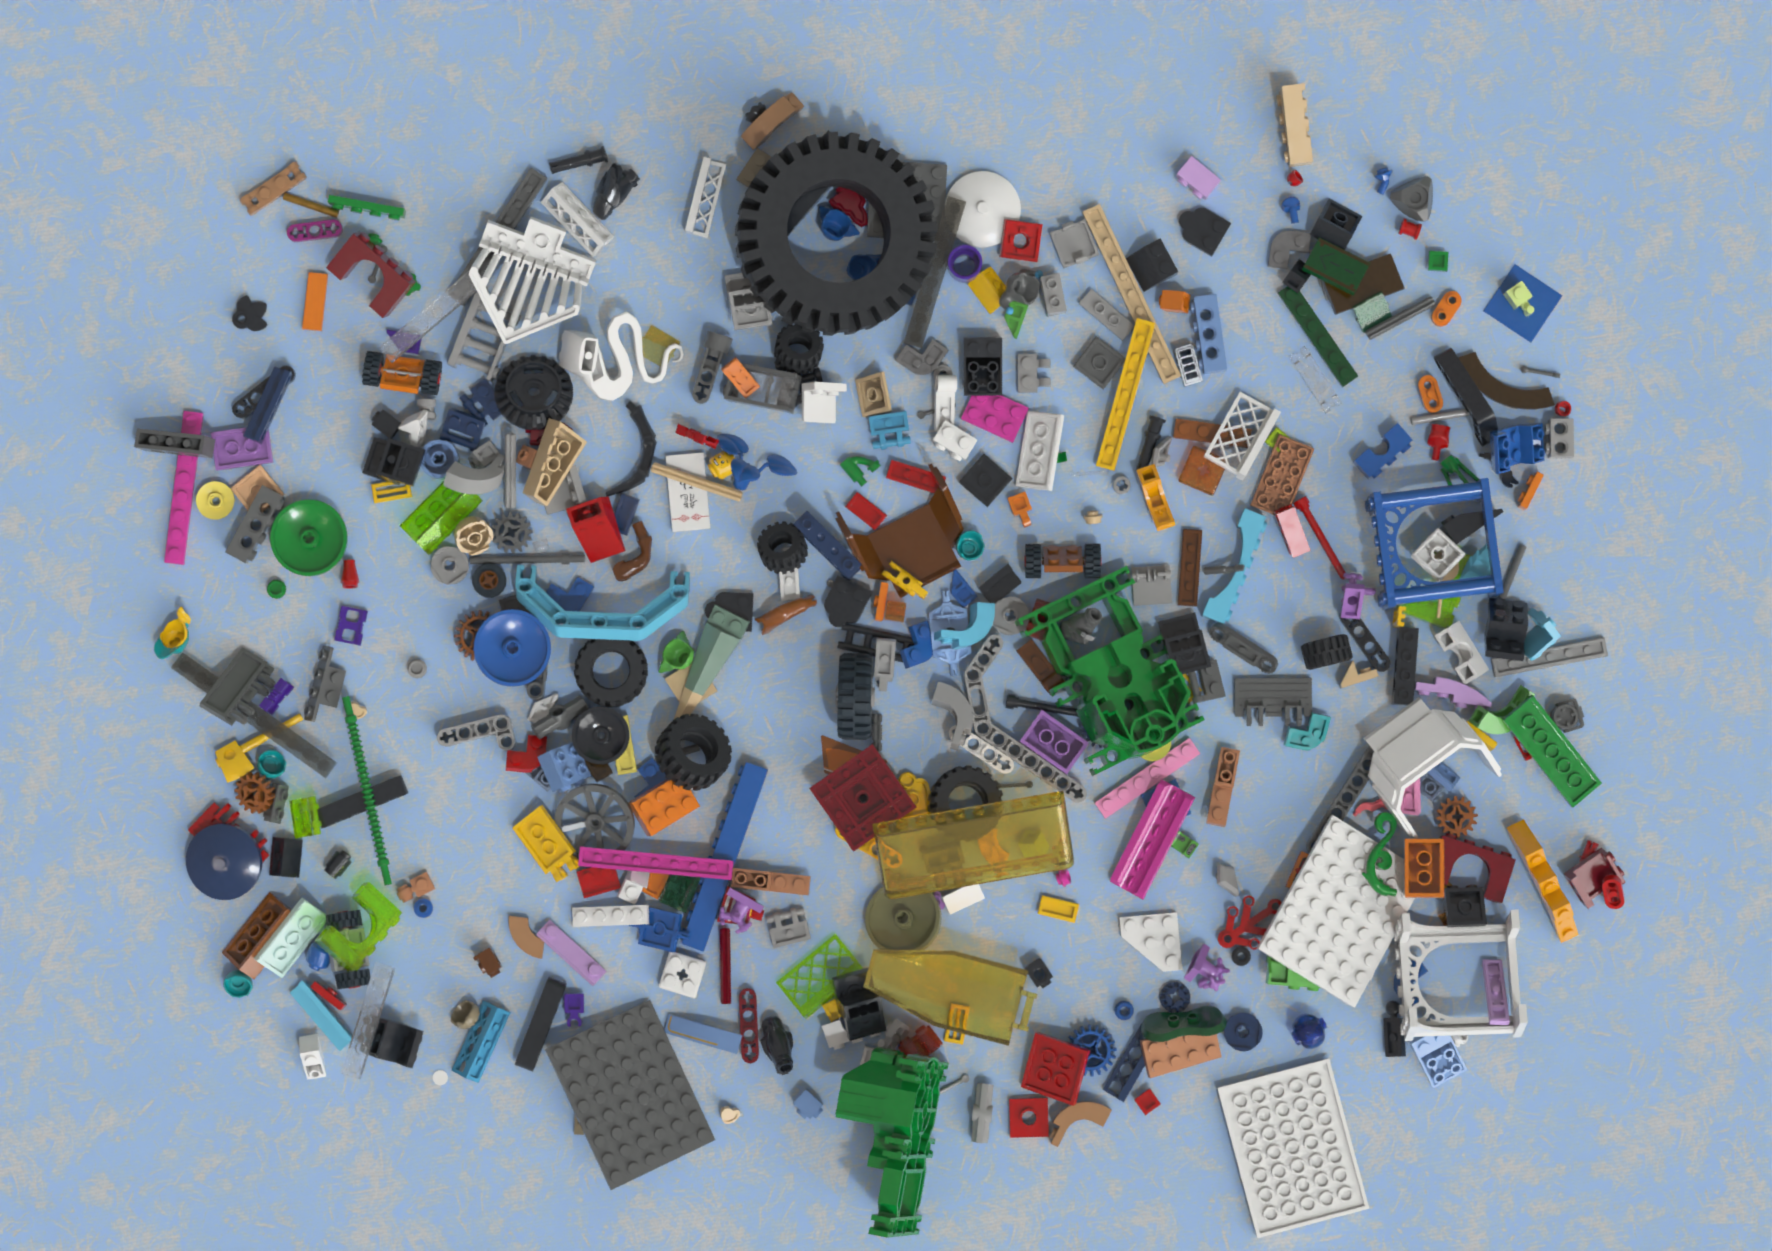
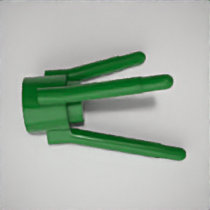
[1440,455,1480,485]

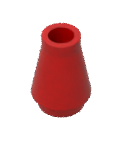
[340,560,359,589]

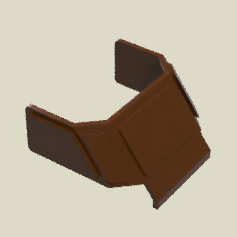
[835,463,964,598]

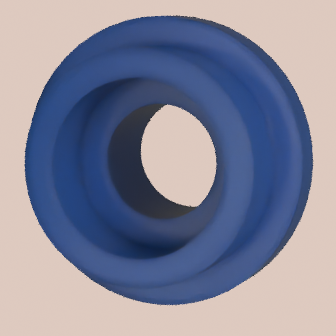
[414,899,433,918]
[1114,1001,1134,1020]

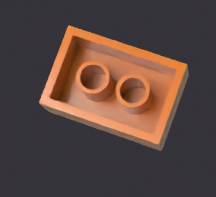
[628,779,700,836]
[1405,839,1445,898]

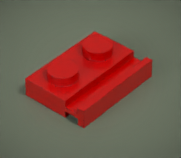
[577,867,621,899]

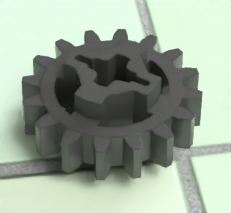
[492,512,533,554]

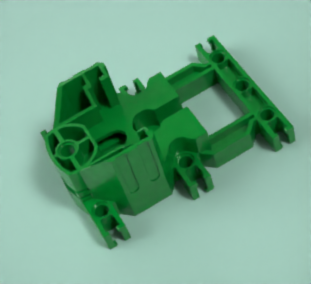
[1014,566,1205,776]
[835,1047,949,1238]

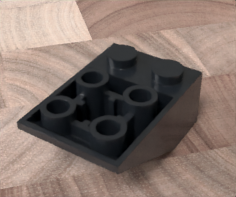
[964,337,1002,396]

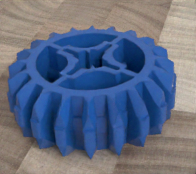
[1068,1024,1117,1077]

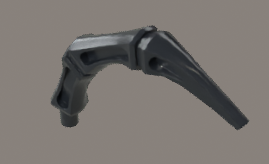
[606,401,657,497]

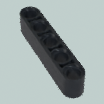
[314,775,409,829]
[515,977,567,1072]

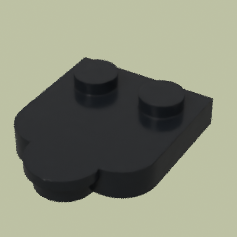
[1179,208,1231,257]
[824,575,873,627]
[705,592,754,632]

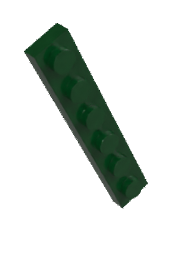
[1277,286,1358,388]

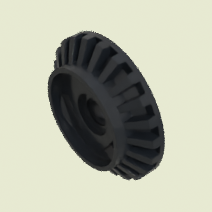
[495,355,573,430]

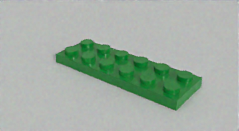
[1502,695,1602,808]

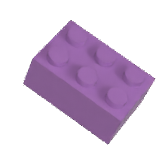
[1019,710,1089,775]

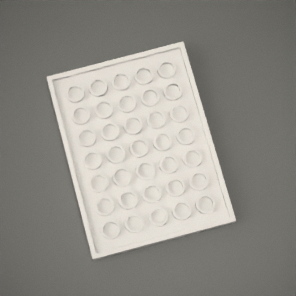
[1257,815,1415,1008]
[1217,1058,1369,1238]

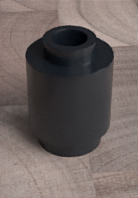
[324,850,352,879]

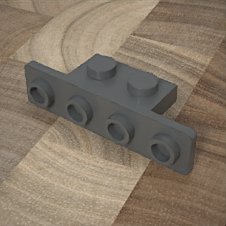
[304,646,346,722]

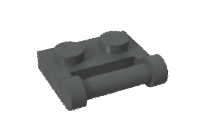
[1188,659,1226,704]

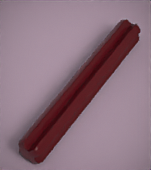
[720,928,731,1004]

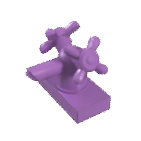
[1341,573,1376,619]
[719,887,764,934]
[1184,944,1230,991]

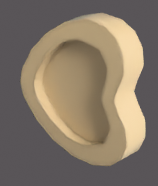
[351,701,367,719]
[720,1106,740,1124]

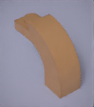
[741,92,804,150]
[1049,1101,1112,1147]

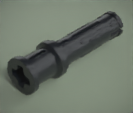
[549,146,608,174]
[1135,415,1166,472]

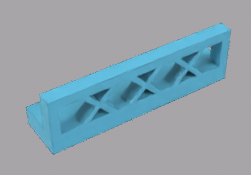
[290,980,355,1051]

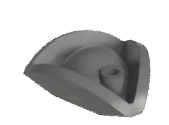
[1390,176,1433,221]

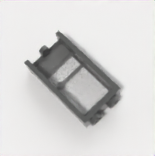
[723,363,802,414]

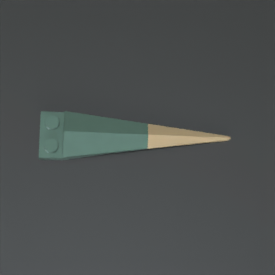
[674,604,750,719]

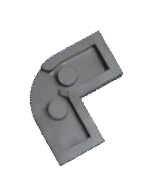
[1268,231,1311,269]
[895,340,949,375]

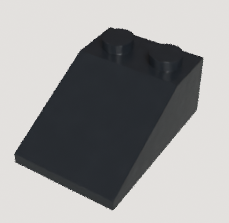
[1439,509,1504,544]

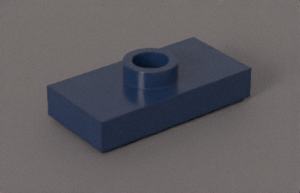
[614,493,640,536]

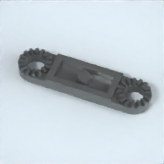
[1209,623,1278,674]

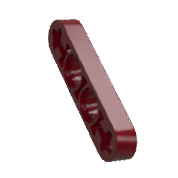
[739,988,759,1064]

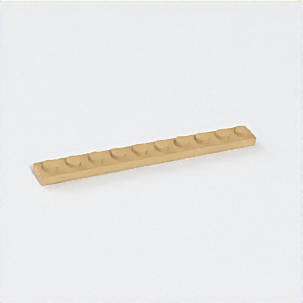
[1082,204,1181,385]

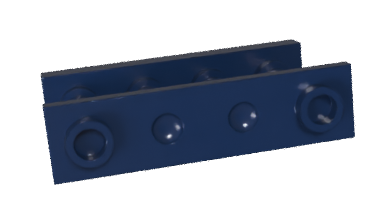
[794,511,862,581]

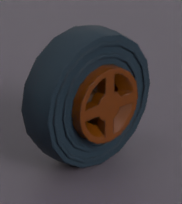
[472,563,507,598]

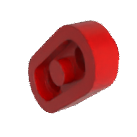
[1602,875,1625,909]

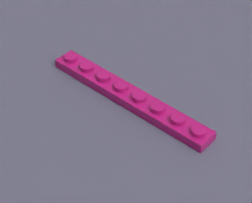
[164,411,204,565]
[578,847,734,880]

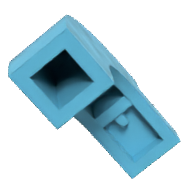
[934,602,995,649]

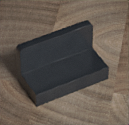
[978,564,1021,604]
[269,837,303,878]

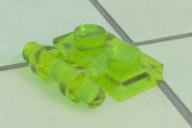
[289,796,322,839]

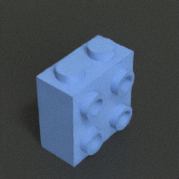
[537,742,591,793]

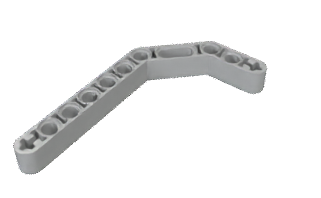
[964,635,1087,803]

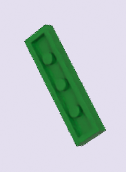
[328,195,406,221]

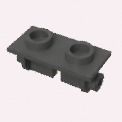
[263,783,289,824]

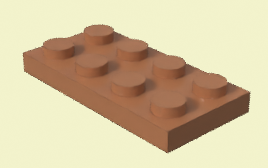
[1140,1034,1222,1078]

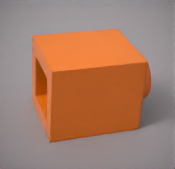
[1159,290,1191,314]

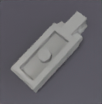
[874,638,896,692]

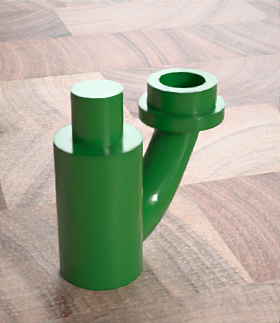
[840,456,881,487]

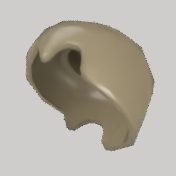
[450,1000,480,1029]

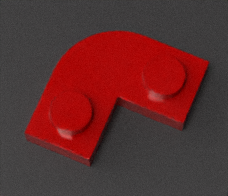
[505,735,547,773]

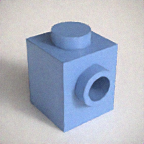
[793,1089,823,1119]

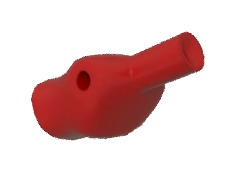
[1427,424,1451,461]

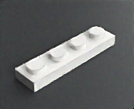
[572,905,649,927]

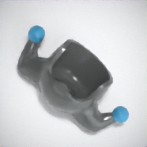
[999,269,1043,315]

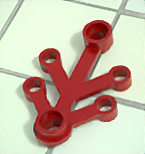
[1218,895,1282,950]

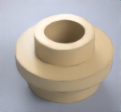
[1083,510,1103,524]

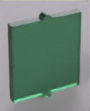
[1352,291,1392,333]

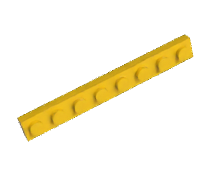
[1096,318,1156,471]

